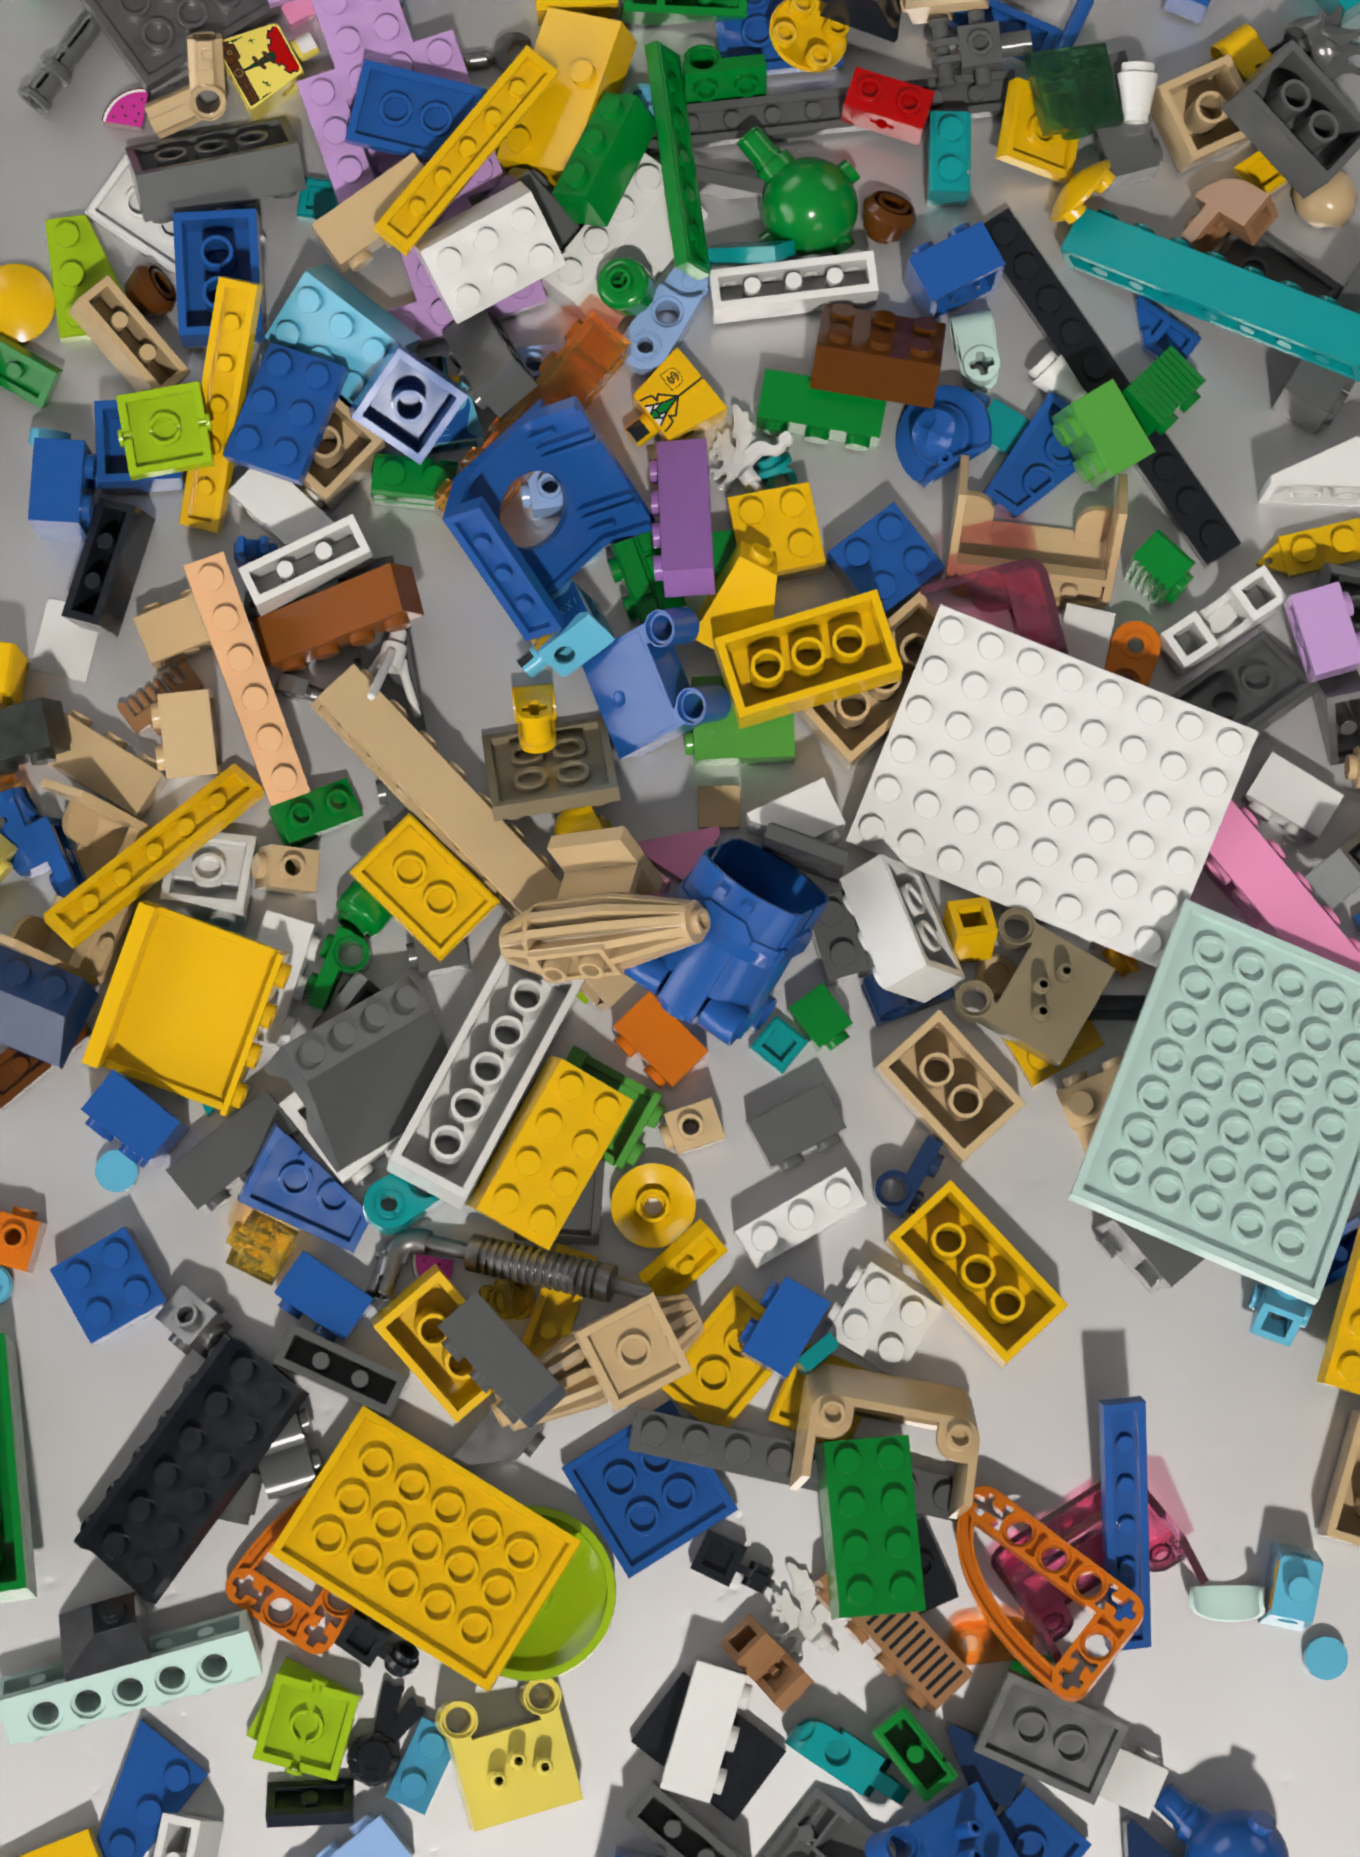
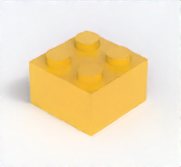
[726,482,826,582]

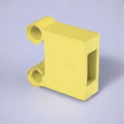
[435,1678,584,1832]

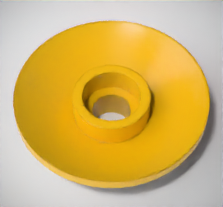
[611,1163,696,1249]

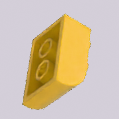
[370,1263,495,1423]

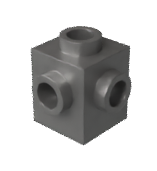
[155,1284,233,1359]

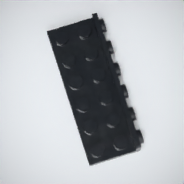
[74,1333,309,1604]

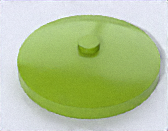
[500,1506,616,1681]

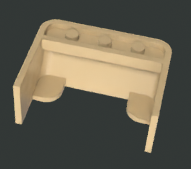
[945,455,1128,610]
[0,778,153,985]
[789,1364,980,1519]

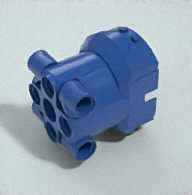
[624,838,830,1046]

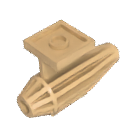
[499,826,710,983]
[491,1292,704,1431]

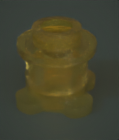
[479,1278,535,1320]

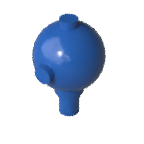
[1154,1783,1289,1857]

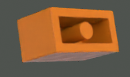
[613,991,709,1090]

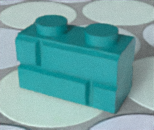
[926,111,971,207]

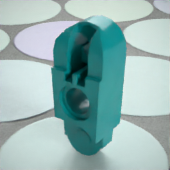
[363,1173,445,1235]
[785,1717,911,1805]

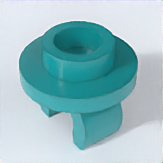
[754,452,797,490]

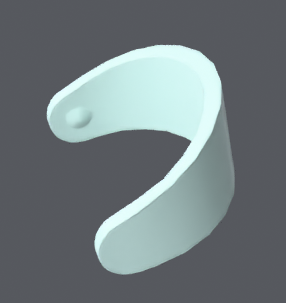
[1189,1585,1265,1622]

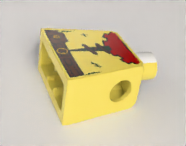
[223,23,320,122]

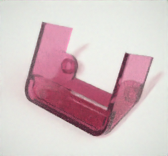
[919,558,1070,655]
[991,1481,1209,1675]

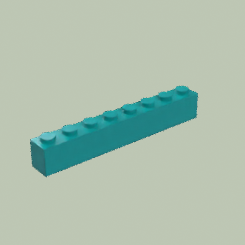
[1060,208,1360,382]

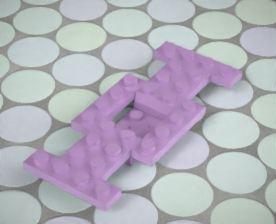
[267,0,548,347]

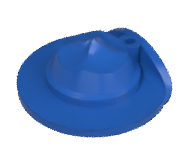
[896,385,992,488]

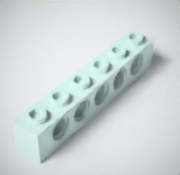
[0,1609,262,1745]

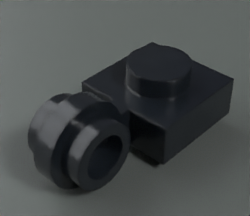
[690,1529,775,1594]
[334,1609,419,1678]

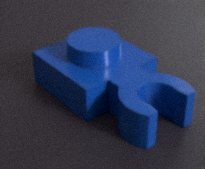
[234,536,278,568]

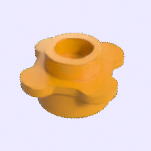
[1102,948,1141,978]

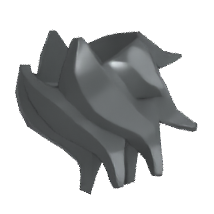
[1268,5,1360,82]

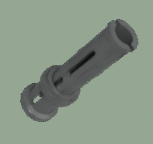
[17,10,102,114]

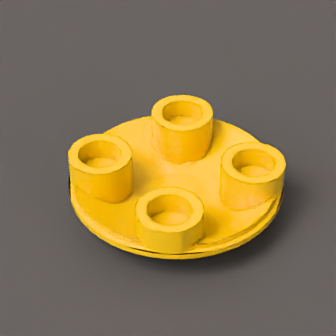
[769,0,849,73]
[1049,159,1116,225]
[0,264,55,346]

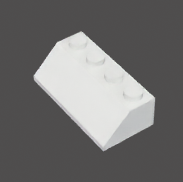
[542,153,709,341]

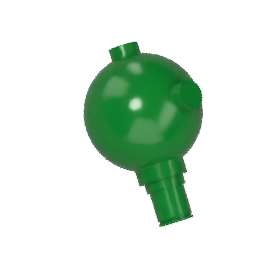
[736,125,860,256]

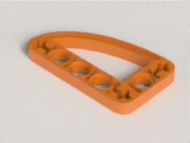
[956,1486,1144,1702]
[225,1493,356,1654]

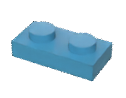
[385,1716,458,1815]

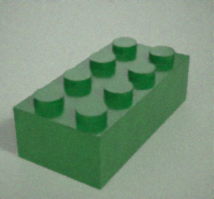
[815,1435,926,1620]

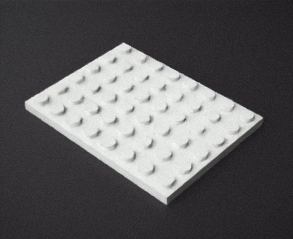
[846,604,1259,968]

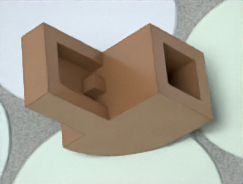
[1180,178,1279,254]
[718,1613,814,1712]

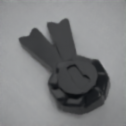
[346,1680,426,1787]

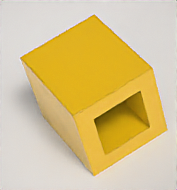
[942,897,998,963]

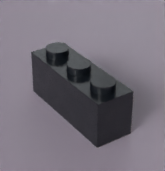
[61,497,156,637]

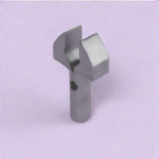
[274,673,325,703]

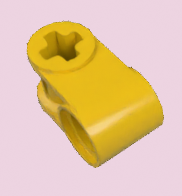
[1210,23,1272,83]
[512,683,557,754]

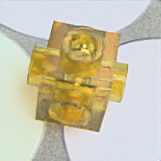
[226,1209,299,1286]

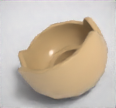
[1293,169,1358,229]

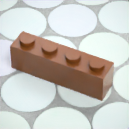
[252,563,424,674]

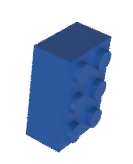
[173,208,267,347]

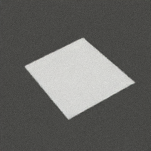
[29,598,99,682]

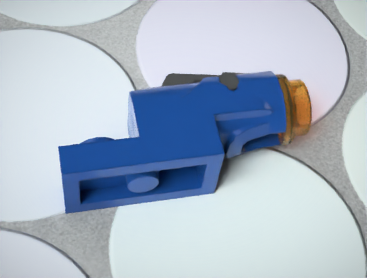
[0,773,87,898]

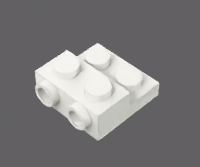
[159,832,258,930]
[823,1261,942,1377]

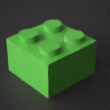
[1051,379,1156,489]

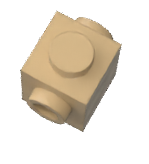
[251,844,320,895]
[658,1097,726,1157]

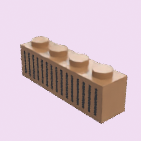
[813,1569,973,1712]

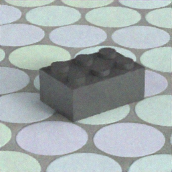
[1220,39,1360,199]

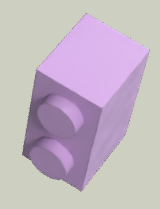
[1284,581,1360,684]

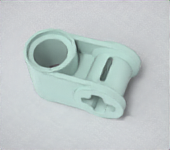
[949,308,1000,393]

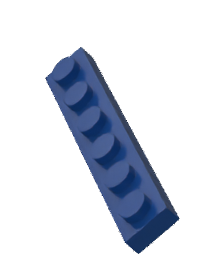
[1099,1396,1151,1650]

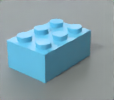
[264,264,422,405]

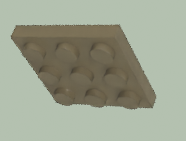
[482,716,621,821]

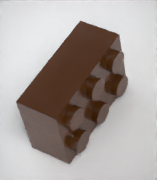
[809,303,946,409]

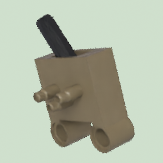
[952,907,1146,1069]

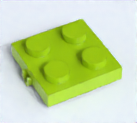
[116,381,215,481]
[252,1672,361,1781]

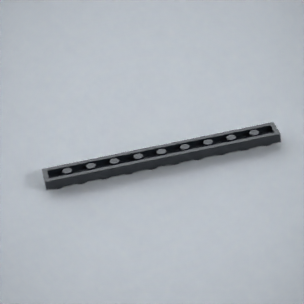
[984,208,1241,569]

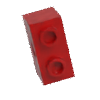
[841,67,935,146]

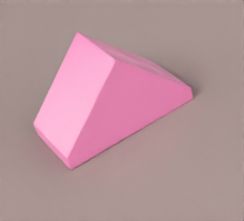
[637,826,720,884]

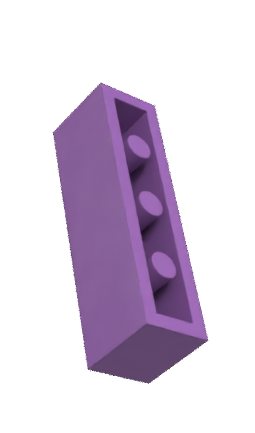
[649,438,716,598]

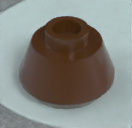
[863,191,917,244]
[124,263,177,317]

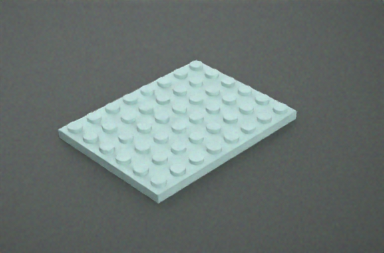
[1068,899,1360,1305]

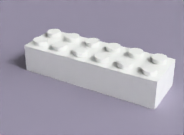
[386,954,584,1210]

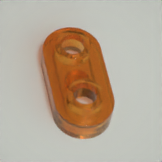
[947,1615,1033,1665]

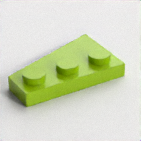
[45,214,124,343]

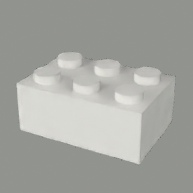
[414,181,567,324]
[839,854,966,1003]

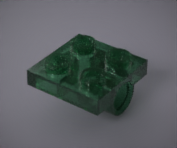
[1024,42,1124,140]

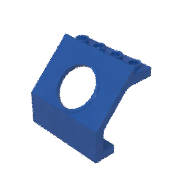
[442,396,655,641]

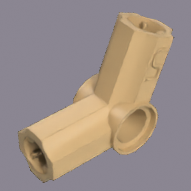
[144,31,227,139]

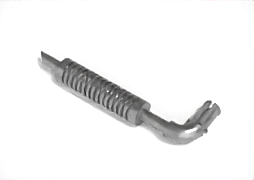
[366,1228,659,1303]

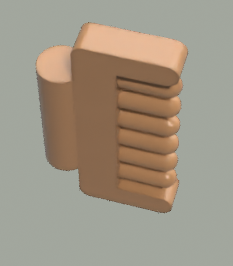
[117,659,204,736]

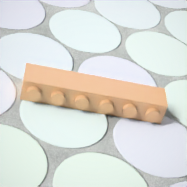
[182,552,311,806]

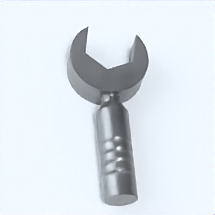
[461,32,532,73]

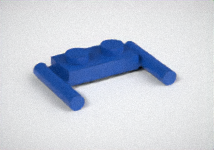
[949,0,1094,75]

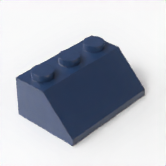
[0,945,99,1070]

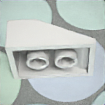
[1258,437,1360,507]

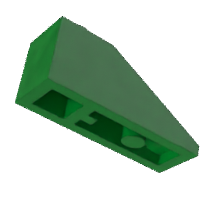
[619,0,747,25]

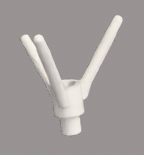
[367,630,421,719]

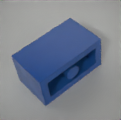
[274,1250,376,1343]

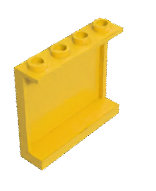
[81,900,292,1116]

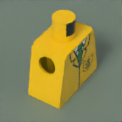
[624,347,727,448]

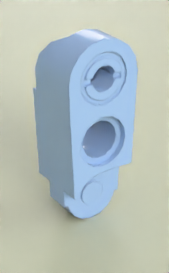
[621,267,709,377]

